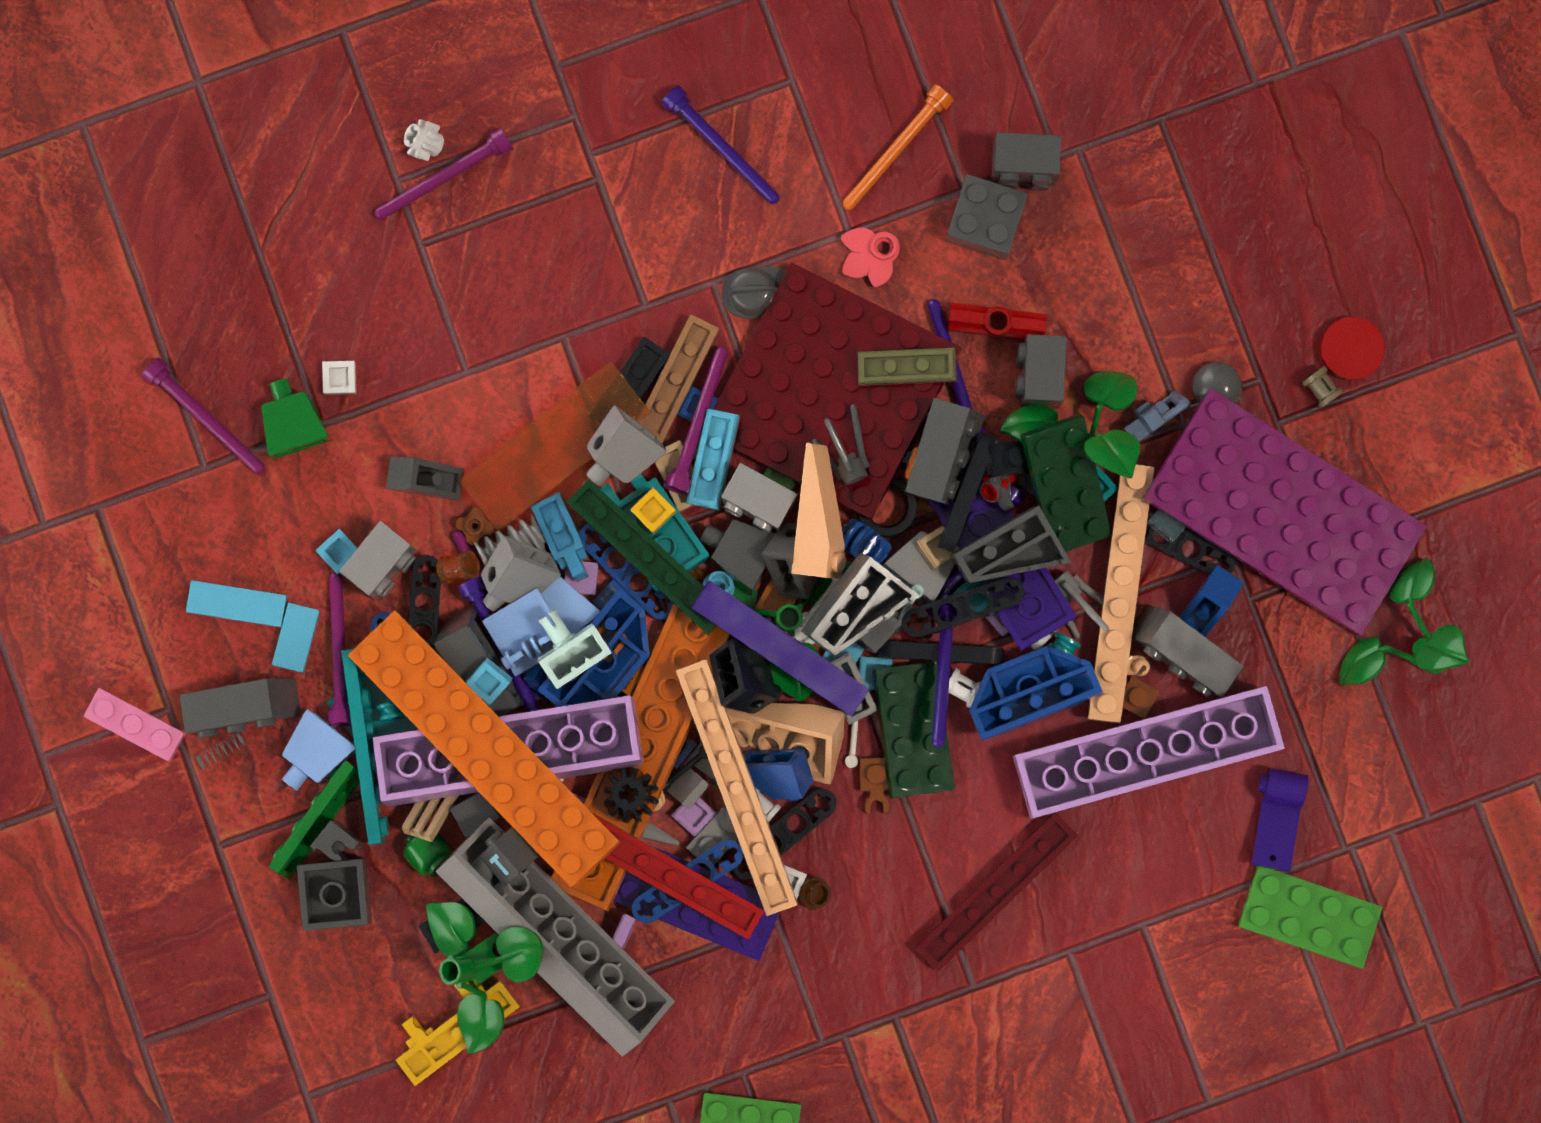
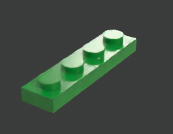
[268,760,360,880]

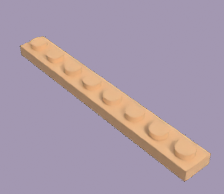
[1087,465,1154,724]
[676,659,798,916]

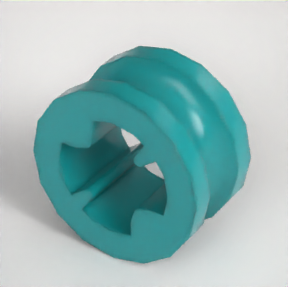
[1048,632,1081,656]
[376,701,406,723]

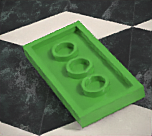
[1237,866,1383,969]

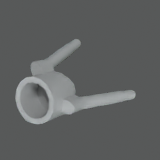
[1055,571,1109,639]

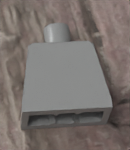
[586,405,667,486]
[883,531,955,605]
[481,536,561,612]

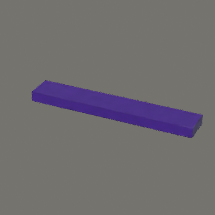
[691,580,870,716]

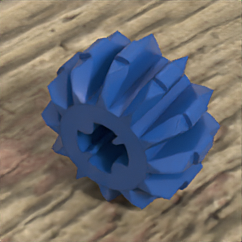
[842,519,891,565]

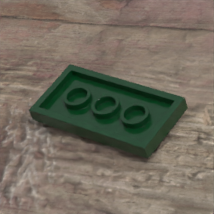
[1020,414,1112,552]
[872,662,955,799]

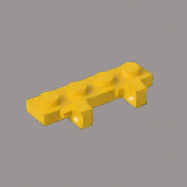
[395,980,520,1086]

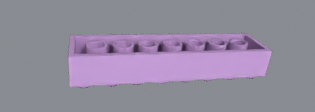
[1013,686,1285,819]
[373,695,644,807]

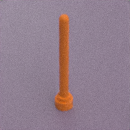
[843,84,954,210]

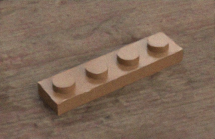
[638,314,719,444]

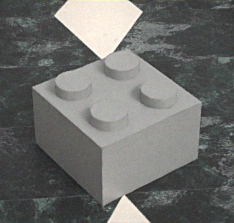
[721,463,797,533]
[339,521,417,600]

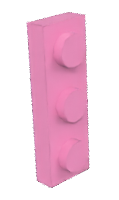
[83,688,186,762]

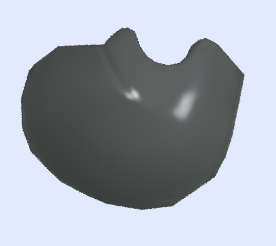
[1192,361,1243,404]

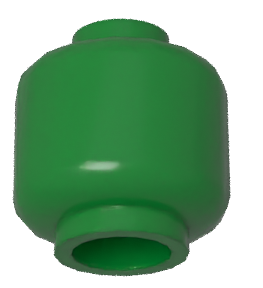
[403,829,452,877]

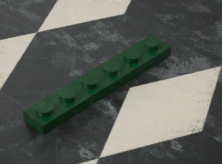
[567,479,717,635]

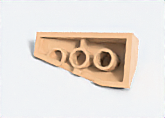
[791,443,846,579]
[726,703,845,785]

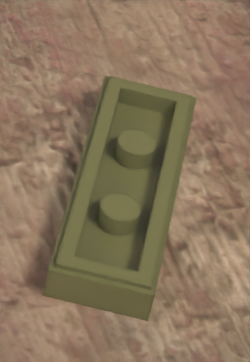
[858,348,957,386]

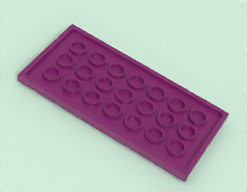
[1142,388,1427,636]

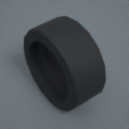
[856,477,917,538]

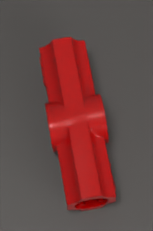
[948,302,1047,340]

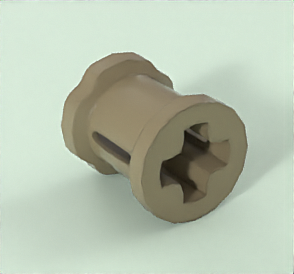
[1302,366,1344,409]

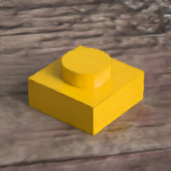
[630,487,676,535]

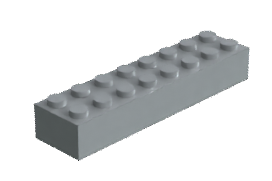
[435,817,675,1057]

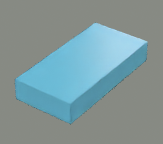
[272,602,321,673]

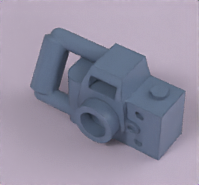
[1122,391,1190,442]

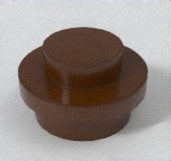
[799,877,831,910]

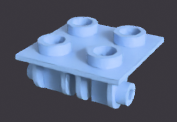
[482,588,555,677]

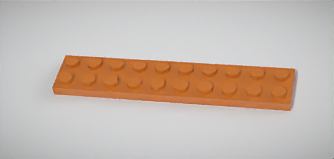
[551,604,732,912]
[348,610,621,889]

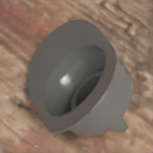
[722,267,786,319]

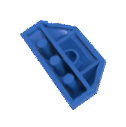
[538,589,650,707]
[969,646,1103,741]

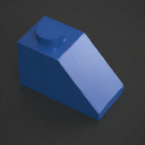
[1179,565,1244,637]
[743,748,814,801]

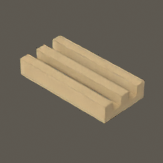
[402,795,459,842]

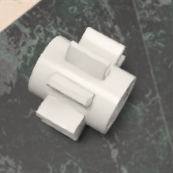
[404,119,444,161]

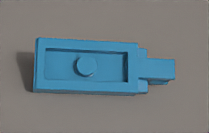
[531,492,589,582]

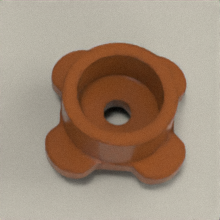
[456,507,494,545]

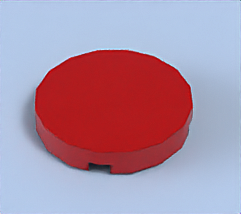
[1320,316,1385,381]

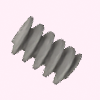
[474,514,546,566]

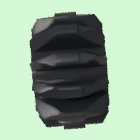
[603,768,659,824]

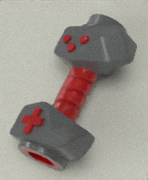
[980,475,1034,511]

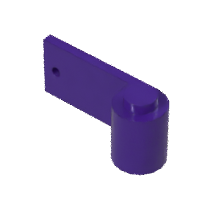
[1251,768,1308,873]

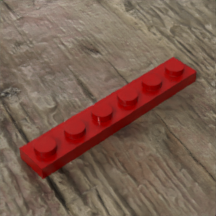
[593,813,765,940]

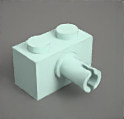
[536,609,612,689]

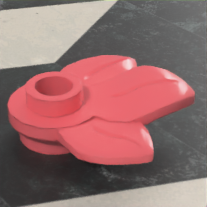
[841,227,900,288]

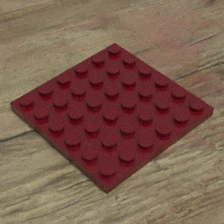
[713,262,962,520]

